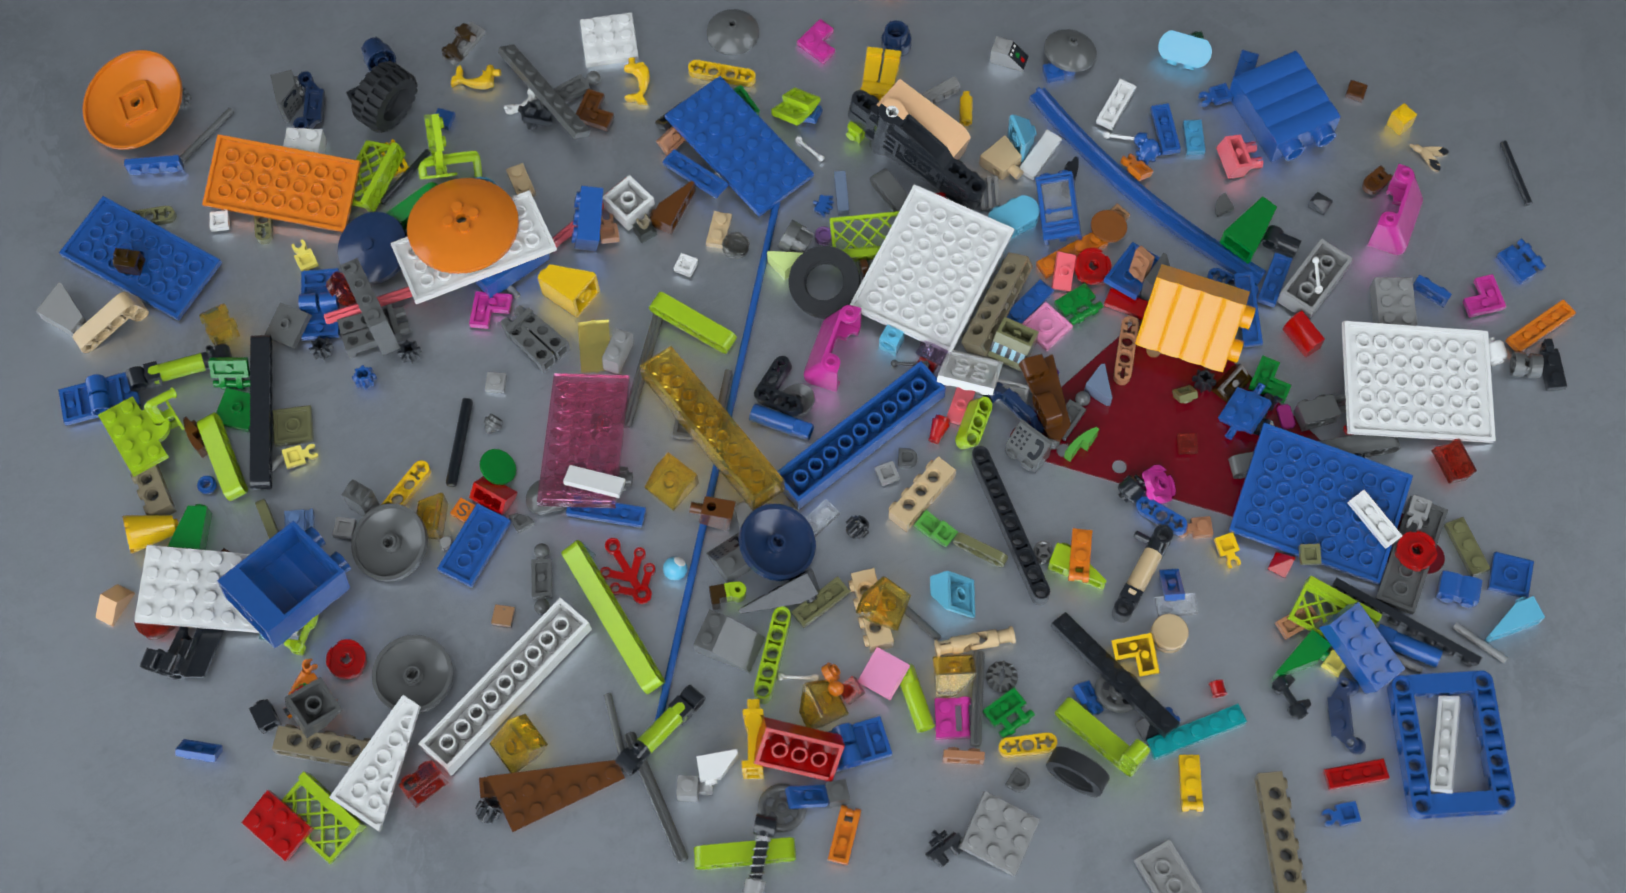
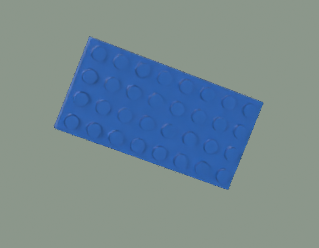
[665,76,814,217]
[59,196,222,321]

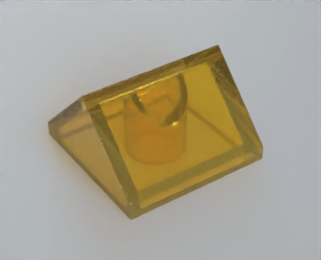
[416,493,448,539]

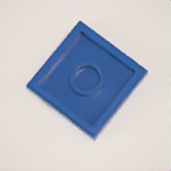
[1487,552,1534,598]

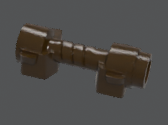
[441,23,477,62]

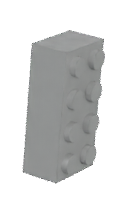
[1277,239,1353,320]
[1369,277,1417,326]

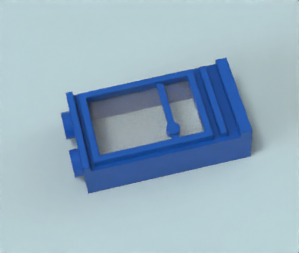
[1035,170,1082,245]

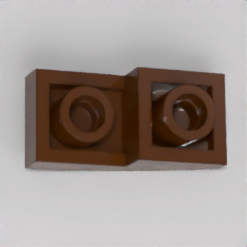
[183,417,208,459]

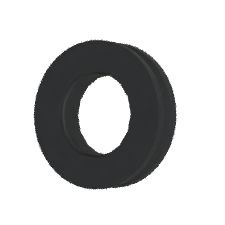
[789,246,861,319]

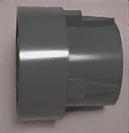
[777,219,814,253]

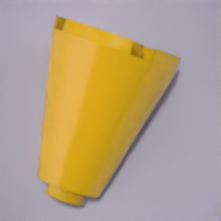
[122,515,178,554]

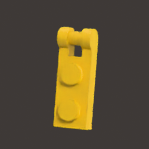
[1178,755,1203,812]

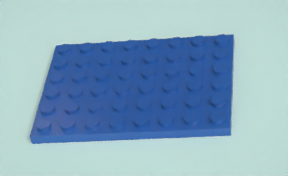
[1228,423,1413,585]

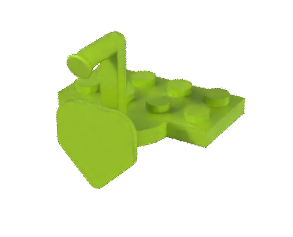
[418,114,482,179]
[98,387,185,477]

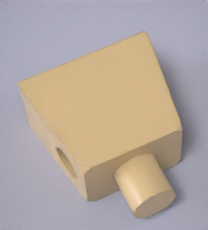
[979,135,1024,180]

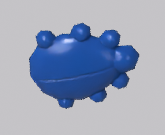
[1135,137,1162,165]

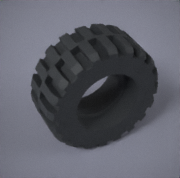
[351,61,418,133]

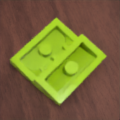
[771,87,821,126]

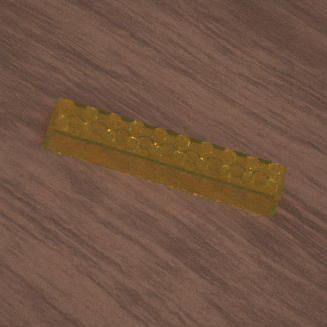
[640,346,785,511]

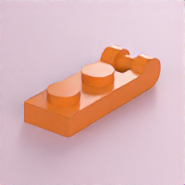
[1068,528,1092,583]
[828,805,862,866]

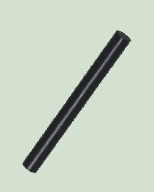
[1500,141,1533,206]
[380,149,431,205]

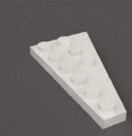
[329,695,421,832]

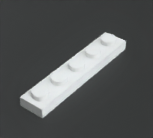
[1430,696,1461,794]

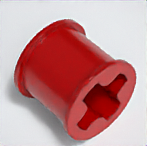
[1208,679,1228,698]

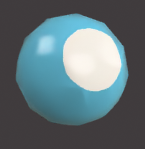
[663,556,688,581]

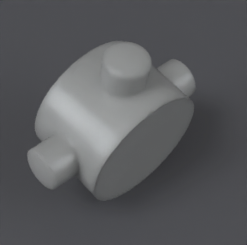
[438,535,452,551]

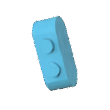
[1158,30,1212,70]
[988,195,1039,240]

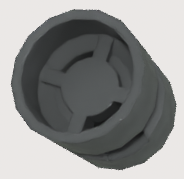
[1510,352,1544,379]

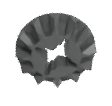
[986,661,1018,693]

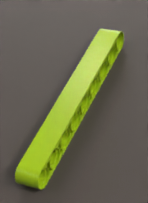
[561,540,665,695]

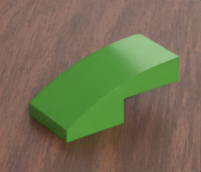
[1064,427,1099,462]
[913,510,958,547]

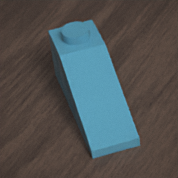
[1484,596,1545,643]

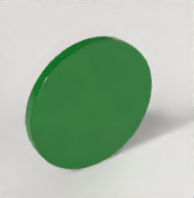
[479,449,516,485]

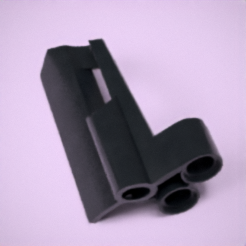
[139,626,224,680]

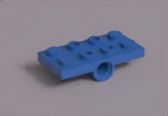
[298,268,340,341]
[58,372,141,426]
[814,716,892,779]

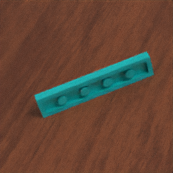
[1146,704,1247,760]

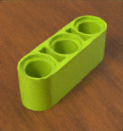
[955,397,992,450]

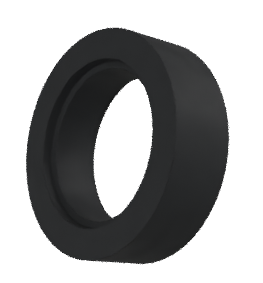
[1046,746,1110,797]

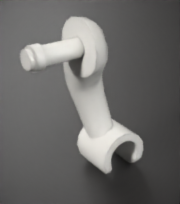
[504,89,538,115]

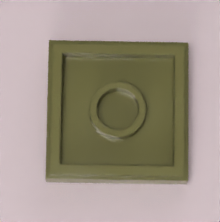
[273,405,314,447]

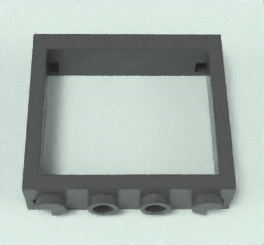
[340,258,400,356]

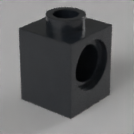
[249,699,282,734]

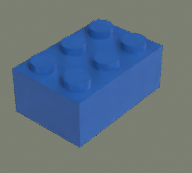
[571,186,603,251]

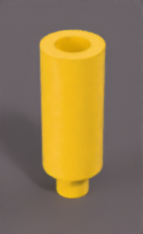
[959,91,973,126]

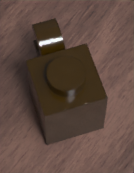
[113,248,146,276]

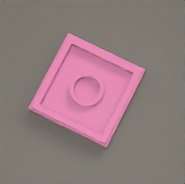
[1022,302,1073,351]
[857,647,910,701]

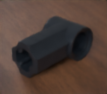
[1261,225,1302,256]

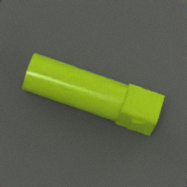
[900,664,935,733]

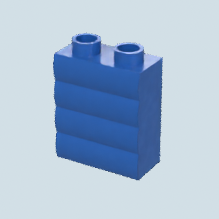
[1230,51,1341,162]
[217,521,351,648]

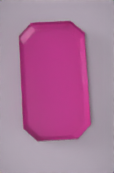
[1276,404,1295,429]

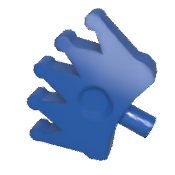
[813,195,834,218]

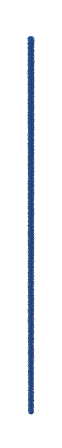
[655,201,781,721]

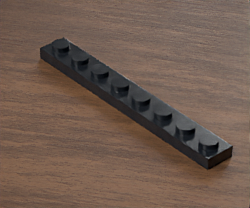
[1331,578,1482,667]
[1050,612,1180,738]

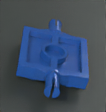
[1218,383,1272,440]

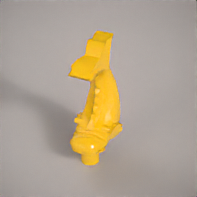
[624,57,650,105]
[450,64,501,90]

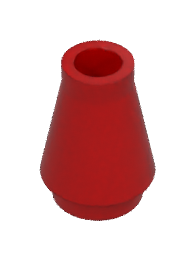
[928,415,950,444]

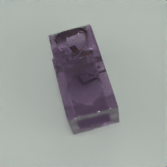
[915,341,948,366]

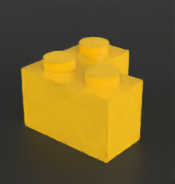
[1111,633,1160,677]

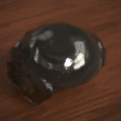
[722,232,750,259]

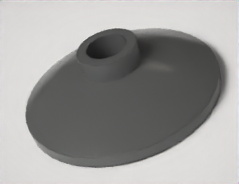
[778,384,815,417]

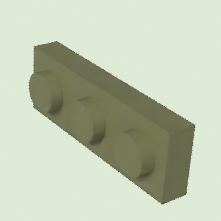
[1444,517,1491,577]
[791,576,850,628]

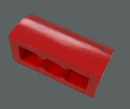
[1283,310,1325,358]
[469,476,518,515]

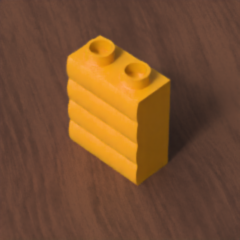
[1135,264,1256,372]

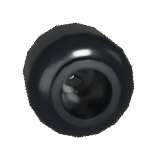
[1118,474,1146,503]

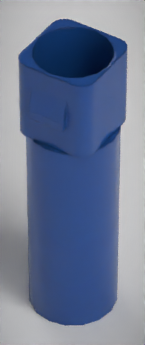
[749,404,814,441]
[1377,624,1443,668]

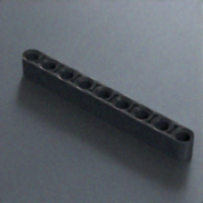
[250,335,273,491]
[971,446,1050,605]

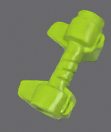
[284,615,319,656]

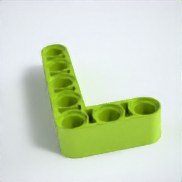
[1054,697,1150,777]

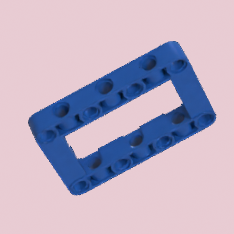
[1387,670,1516,819]

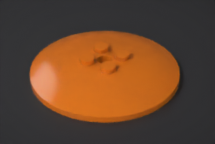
[83,50,183,150]
[407,178,519,274]

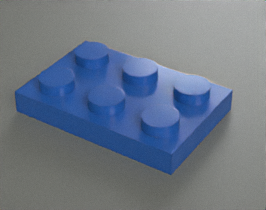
[1103,242,1160,300]

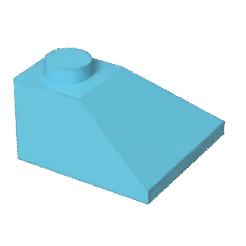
[1007,115,1037,164]
[930,571,975,618]

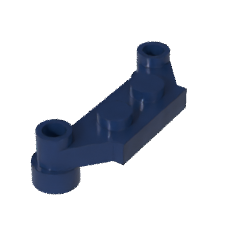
[293,71,325,129]
[983,382,1045,434]
[1327,677,1366,755]

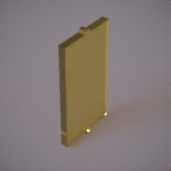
[578,319,610,374]

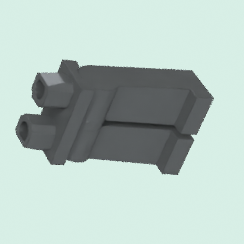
[337,304,412,359]
[500,305,571,373]

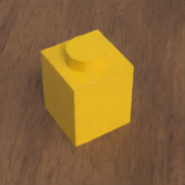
[1387,103,1417,136]

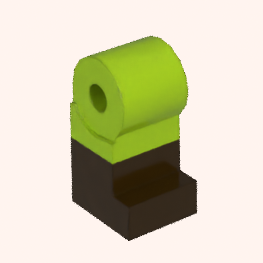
[709,581,746,610]

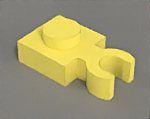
[292,239,319,271]
[281,444,318,469]

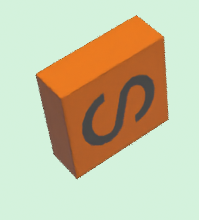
[450,497,476,523]

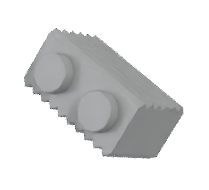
[602,328,633,375]

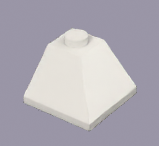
[696,749,739,786]

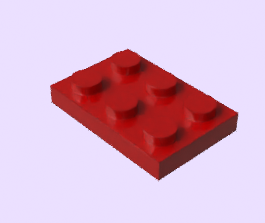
[241,790,314,861]

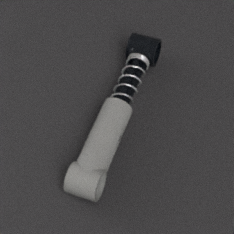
[743,813,778,893]

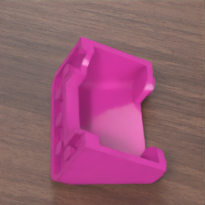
[1367,164,1423,255]
[804,305,861,392]

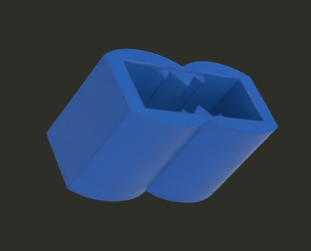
[1436,571,1483,608]

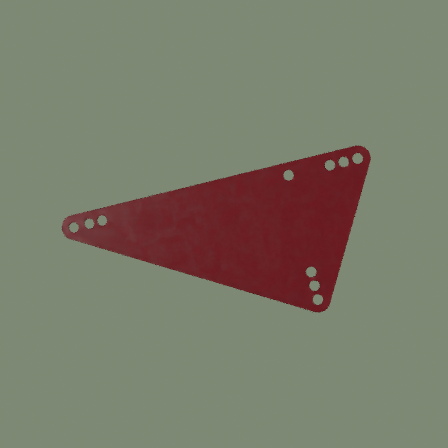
[1010,319,1445,574]

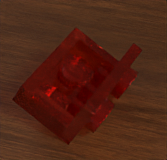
[1431,438,1477,484]

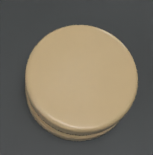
[1150,614,1189,653]

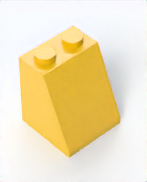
[538,264,600,318]

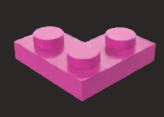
[797,19,835,64]
[1462,274,1506,318]
[469,291,513,329]

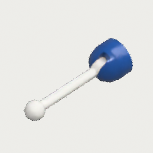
[1103,131,1147,146]

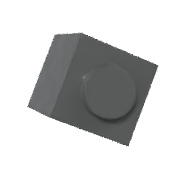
[825,779,850,808]

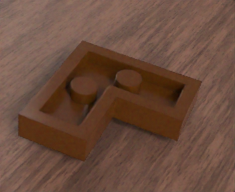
[576,89,614,131]

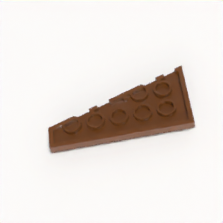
[487,760,625,832]

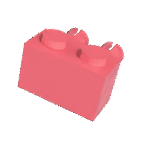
[1216,134,1263,179]

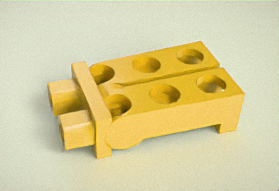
[861,47,901,101]
[742,699,764,779]

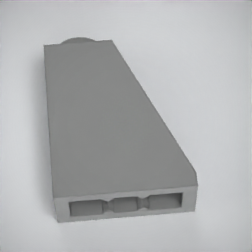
[36,282,87,337]

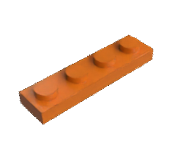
[1036,232,1109,279]
[1505,299,1576,352]

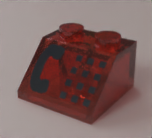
[398,759,449,808]

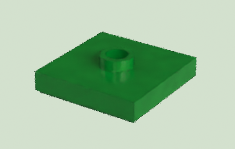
[216,388,250,432]

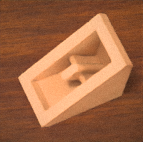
[96,584,135,627]

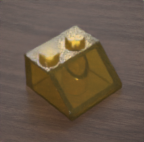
[645,452,699,511]
[490,714,548,773]

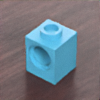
[879,324,904,356]

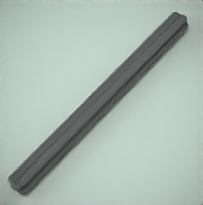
[621,313,663,428]
[624,732,688,863]

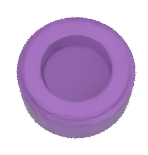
[815,226,832,246]

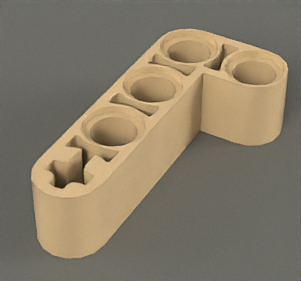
[73,292,149,353]

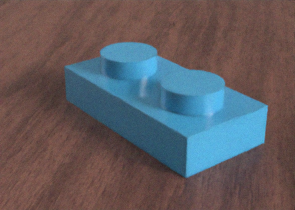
[1182,120,1205,155]

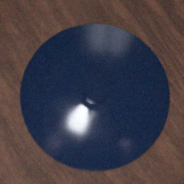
[337,212,408,284]
[739,504,816,581]

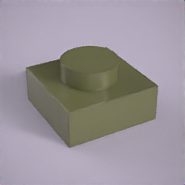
[1172,385,1198,403]
[1298,544,1322,565]

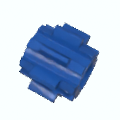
[352,365,377,390]

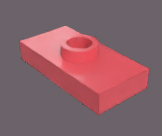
[1051,252,1076,292]
[946,387,975,426]

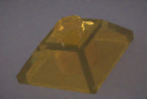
[856,577,911,631]
[933,655,976,698]
[799,680,849,729]

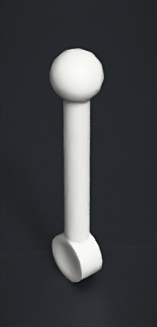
[795,137,824,162]
[1312,257,1323,294]
[777,673,819,682]

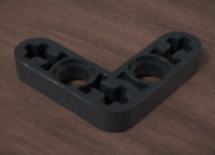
[754,356,803,416]

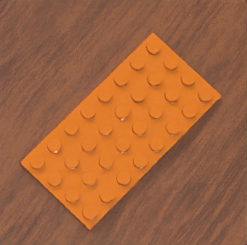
[202,134,361,232]

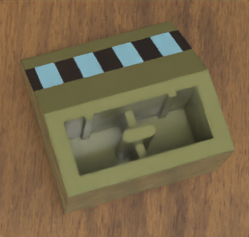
[987,317,1039,372]

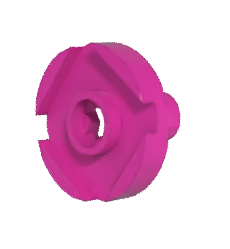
[1142,465,1176,504]

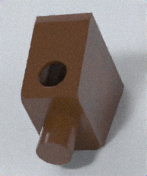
[689,496,736,531]

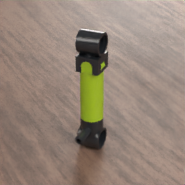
[125,344,232,392]
[615,684,706,776]

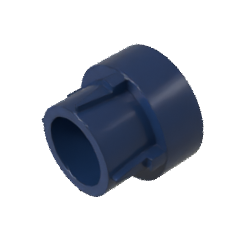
[881,20,911,57]
[361,36,396,71]

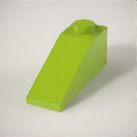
[1048,542,1107,590]

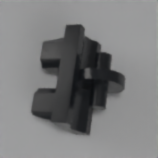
[517,101,553,130]
[925,830,964,867]

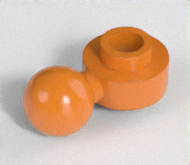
[821,663,844,697]

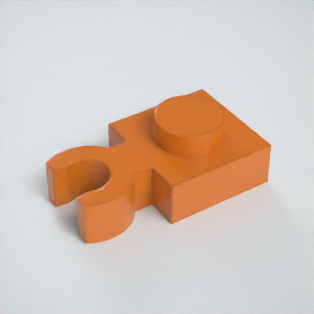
[1120,153,1153,181]

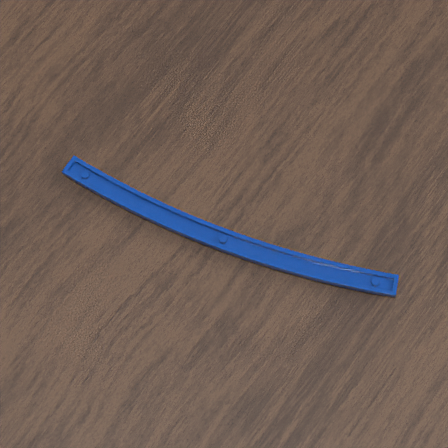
[1030,87,1267,286]

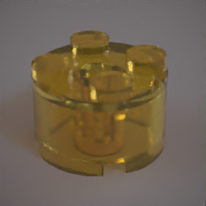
[199,303,240,346]

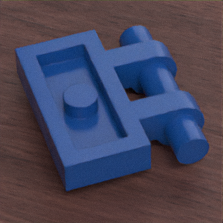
[1496,239,1546,284]

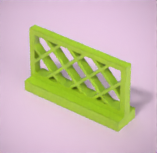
[352,140,406,212]
[829,211,900,262]
[1287,576,1382,642]
[282,771,367,864]

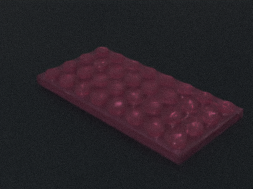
[537,373,630,508]

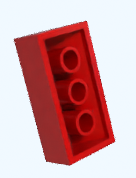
[754,717,845,782]

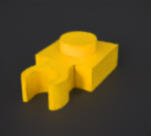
[1213,532,1241,569]

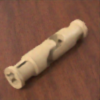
[934,626,1016,657]

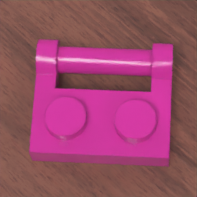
[934,697,971,740]

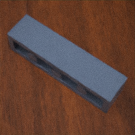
[834,171,849,217]

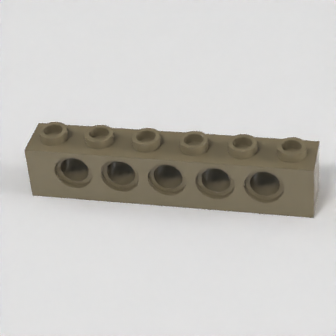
[961,252,1033,357]
[126,464,177,515]
[272,724,371,767]
[1254,771,1307,893]

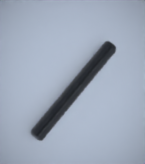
[446,398,473,487]

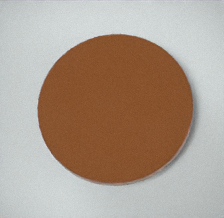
[1091,210,1127,243]

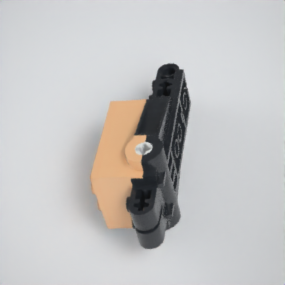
[848,79,986,209]

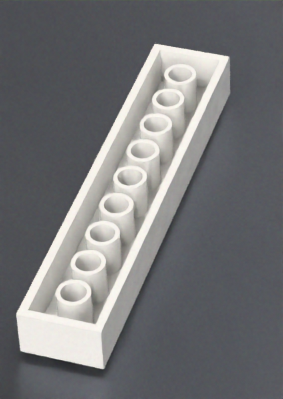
[419,598,592,776]

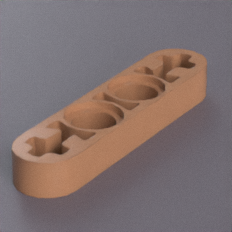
[1113,316,1139,385]

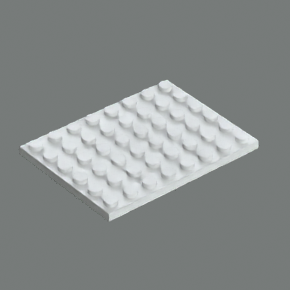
[850,184,1015,355]
[1342,321,1496,443]

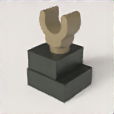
[633,214,657,243]

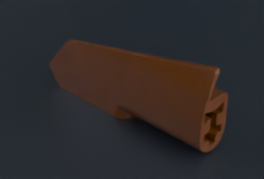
[1019,354,1071,442]

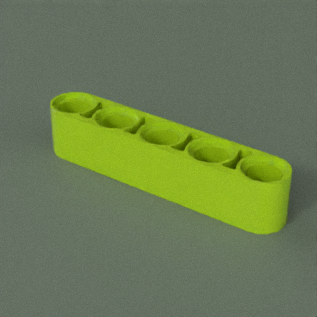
[649,292,737,354]
[197,412,248,502]
[754,606,791,704]
[694,837,796,870]

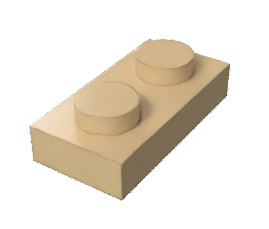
[506,163,536,197]
[706,211,732,249]

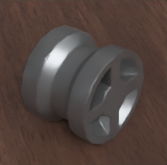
[1033,541,1053,565]

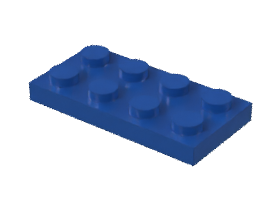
[437,504,512,588]

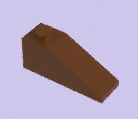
[650,181,696,235]

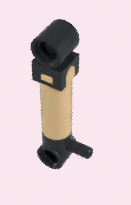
[1112,525,1173,623]

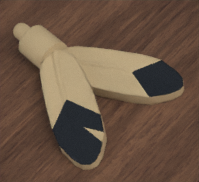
[1409,144,1449,172]

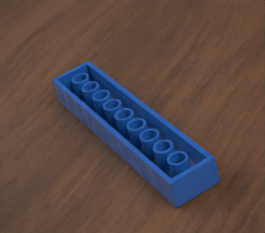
[773,361,946,510]

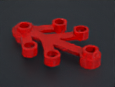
[600,538,656,604]

